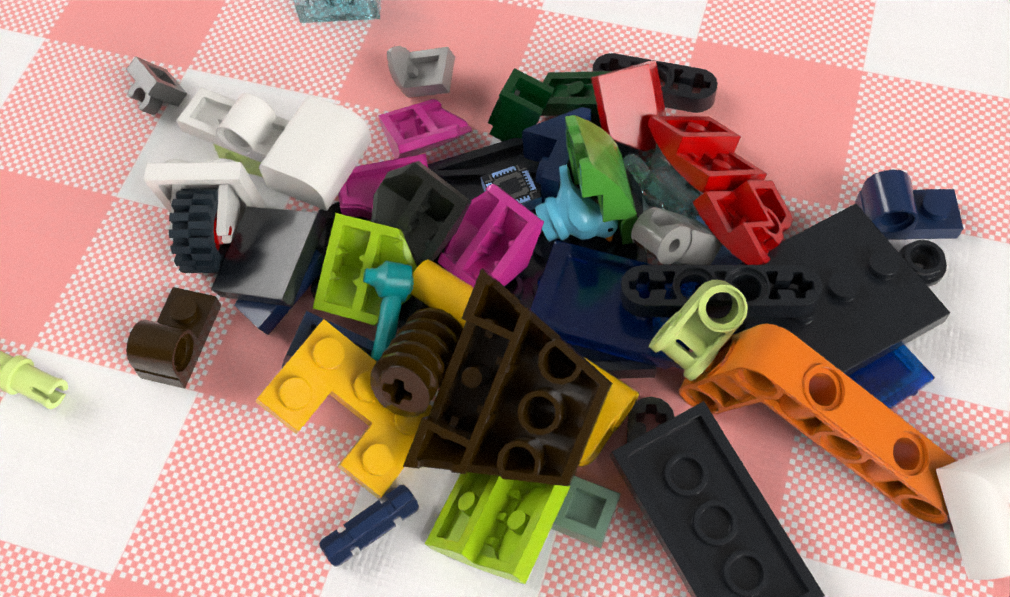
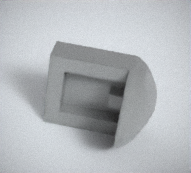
[387,46,455,97]

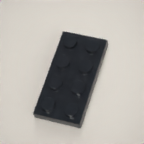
[609,401,825,597]

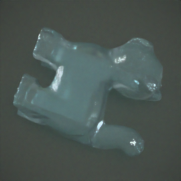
[623,143,703,219]

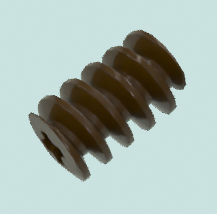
[370,307,463,417]

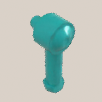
[363,261,414,361]

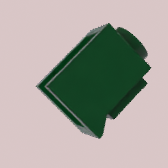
[488,68,554,142]

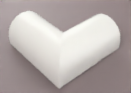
[936,442,1010,580]

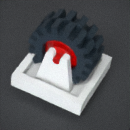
[144,158,266,273]

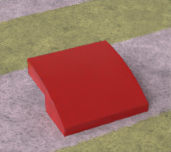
[648,116,767,193]

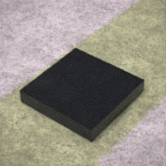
[211,207,327,307]

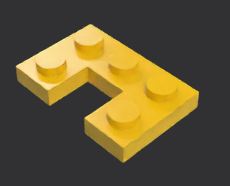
[255,319,432,499]

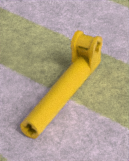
[410,259,639,467]

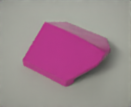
[378,99,472,159]
[438,184,544,287]

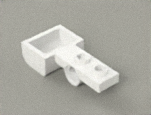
[177,87,372,211]

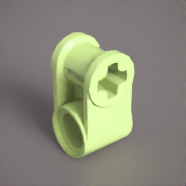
[649,280,748,381]

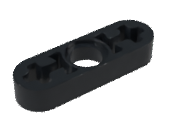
[593,53,718,113]

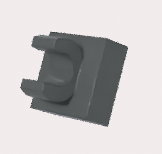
[126,57,187,115]

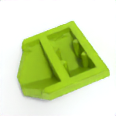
[312,213,417,325]

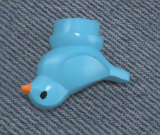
[535,164,618,242]

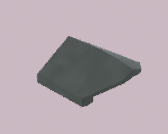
[371,161,471,267]

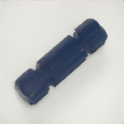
[319,485,419,567]

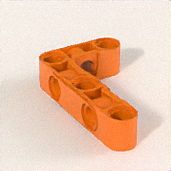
[679,323,957,524]

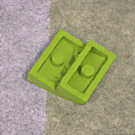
[424,472,570,584]

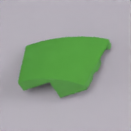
[565,115,638,245]

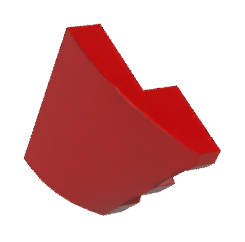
[692,180,794,265]

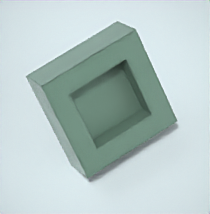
[551,476,621,549]

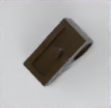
[126,287,222,389]

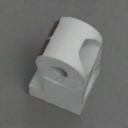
[631,207,723,265]

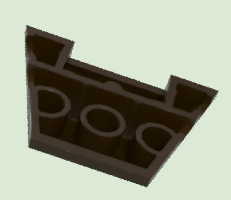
[403,268,613,487]

